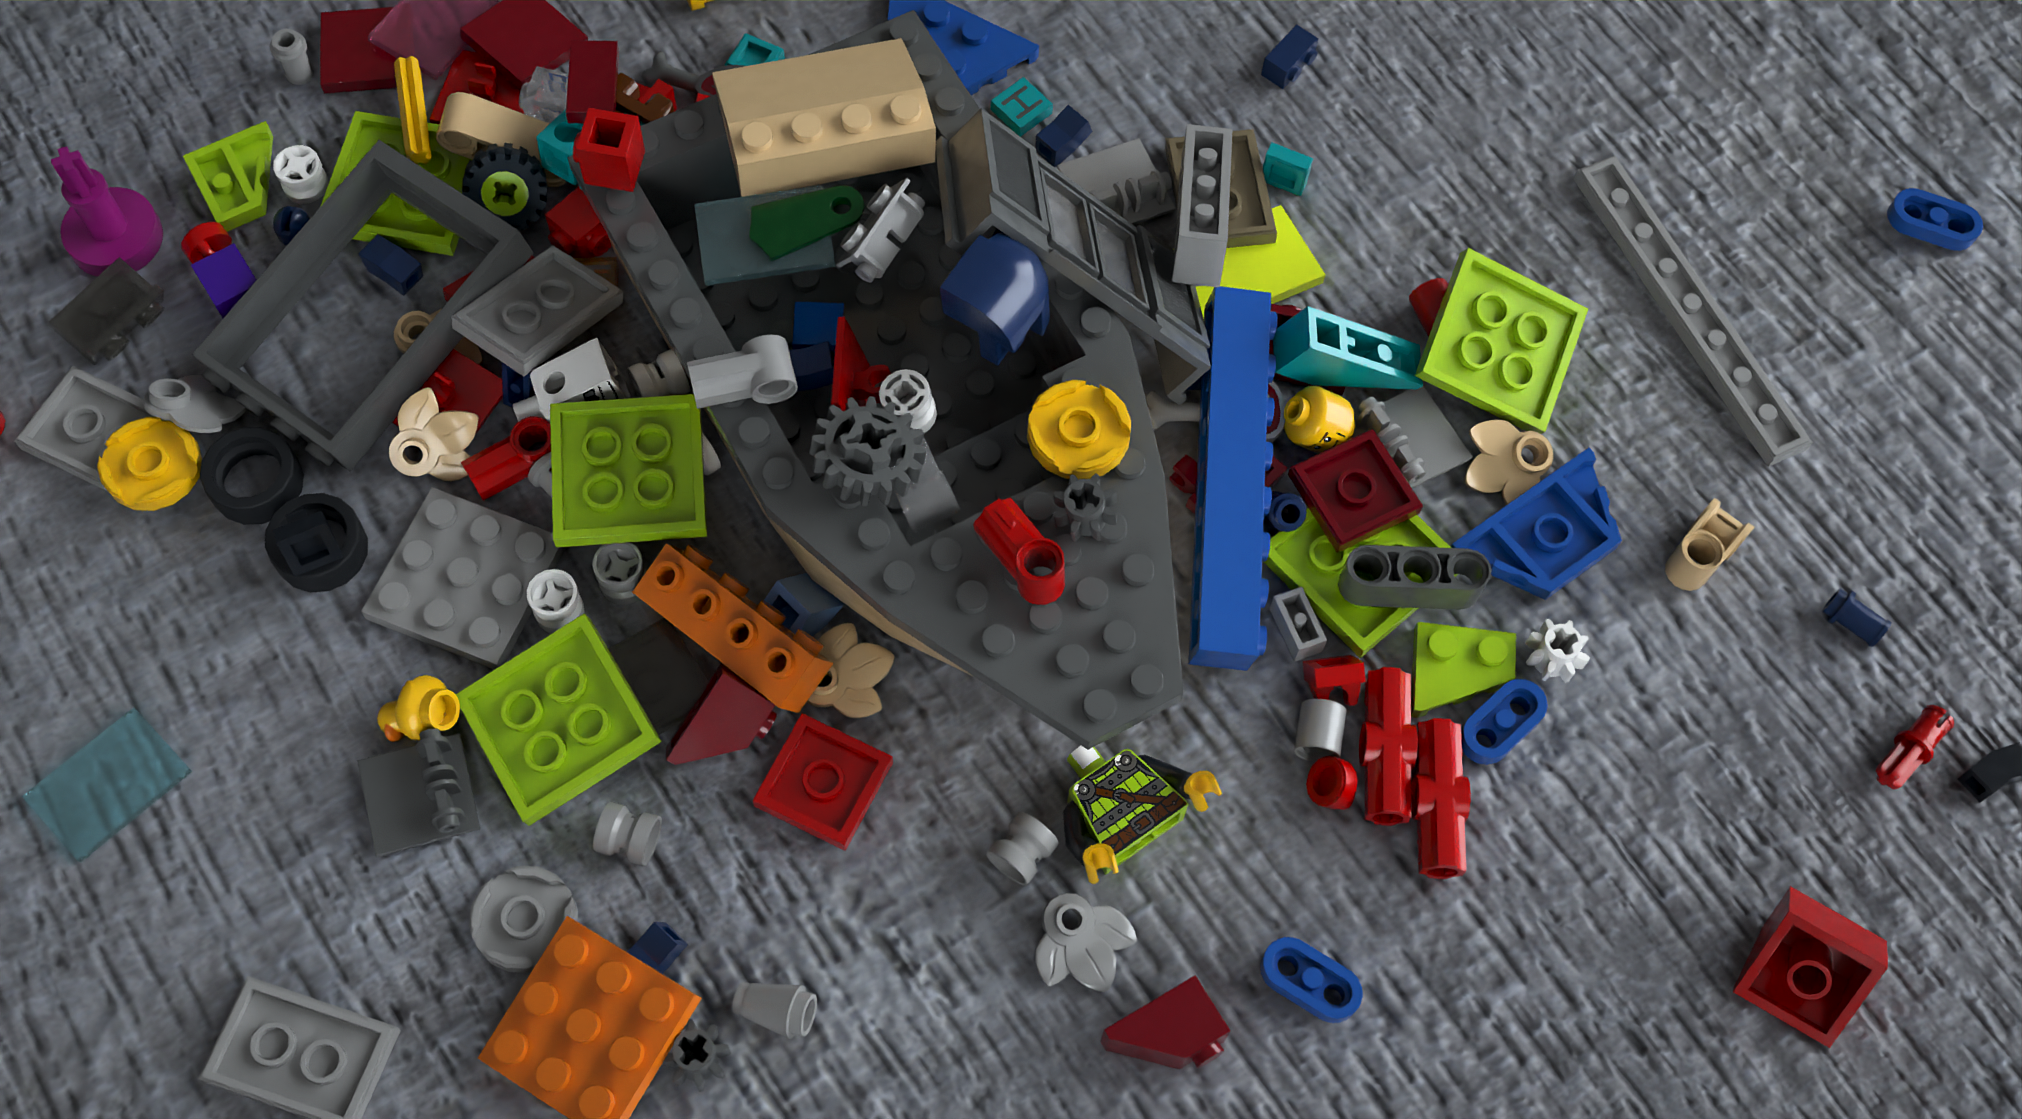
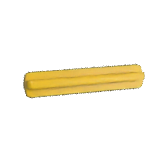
[394,55,432,164]

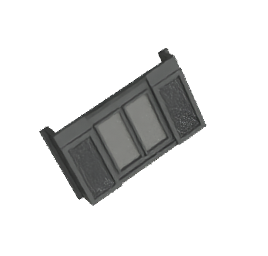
[936,108,1211,405]

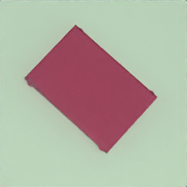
[368,0,500,80]

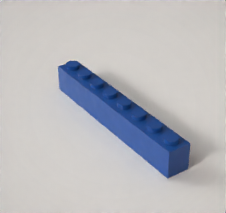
[1188,286,1277,671]

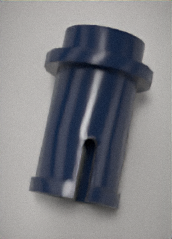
[1264,491,1307,532]
[1822,588,1892,647]

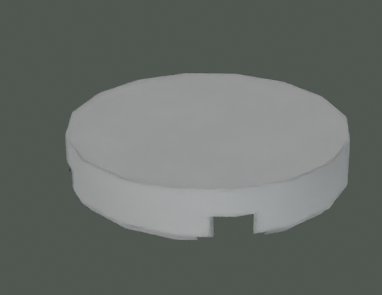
[469,866,578,973]

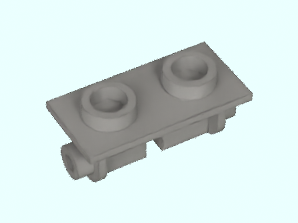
[836,178,925,283]

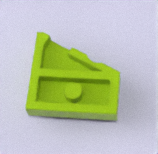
[183,121,273,232]
[1411,622,1516,718]

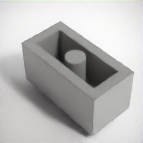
[1269,587,1327,662]

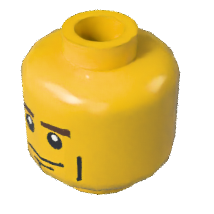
[1284,386,1355,454]

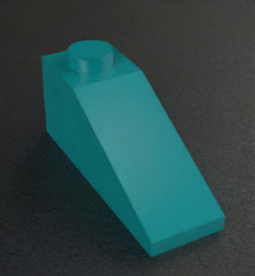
[1273,306,1423,390]

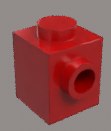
[573,108,645,192]
[545,186,612,265]

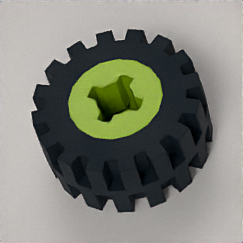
[462,143,548,230]

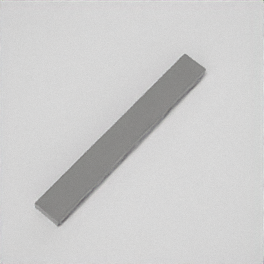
[1573,155,1813,467]

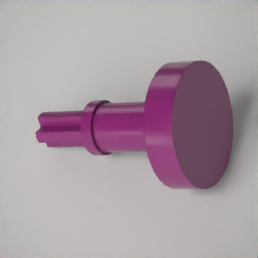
[51,146,163,278]

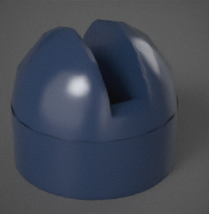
[273,206,310,246]

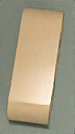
[436,92,566,187]

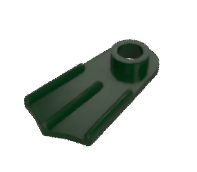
[749,185,864,261]

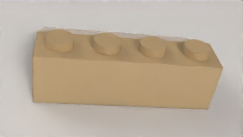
[712,38,936,199]

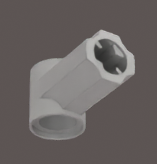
[687,334,798,409]

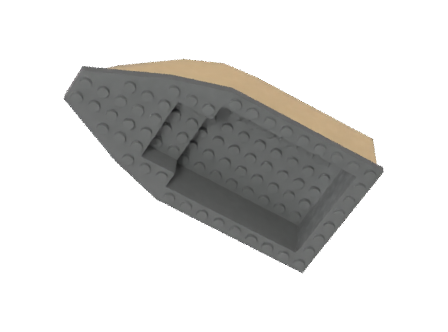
[567,10,1183,750]

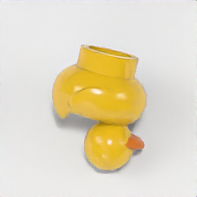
[377,675,460,742]

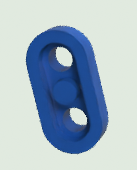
[1887,188,1983,251]
[1461,679,1548,765]
[1260,937,1363,1023]

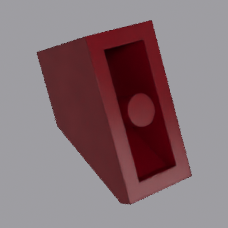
[666,663,777,765]
[1100,975,1231,1069]

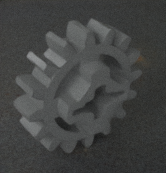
[809,396,927,506]

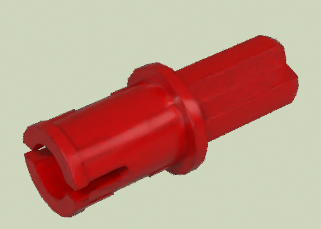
[1875,705,1954,790]

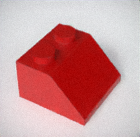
[1733,886,1888,1048]

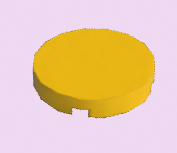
[1027,380,1131,480]
[97,417,202,511]

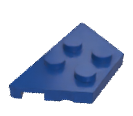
[888,0,1040,95]
[1450,447,1622,600]

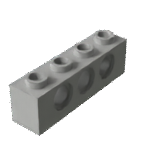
[1172,124,1232,287]

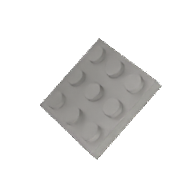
[361,487,566,670]

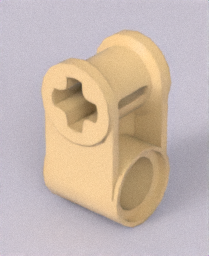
[1665,498,1755,591]

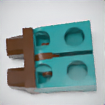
[536,73,674,189]

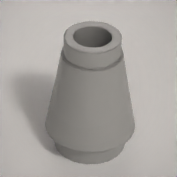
[732,982,817,1039]

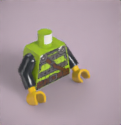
[1063,746,1222,884]

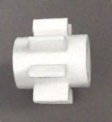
[1525,619,1590,683]

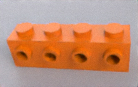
[632,543,833,713]

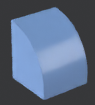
[764,573,844,636]

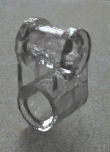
[890,428,961,533]

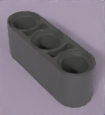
[1338,545,1492,610]

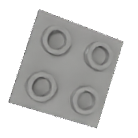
[1057,138,1176,236]
[1351,386,1473,489]

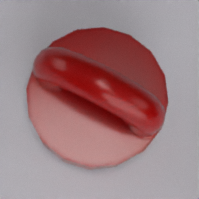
[181,222,232,264]
[1306,756,1358,810]

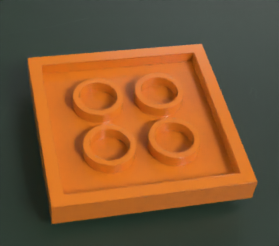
[477,916,702,1119]

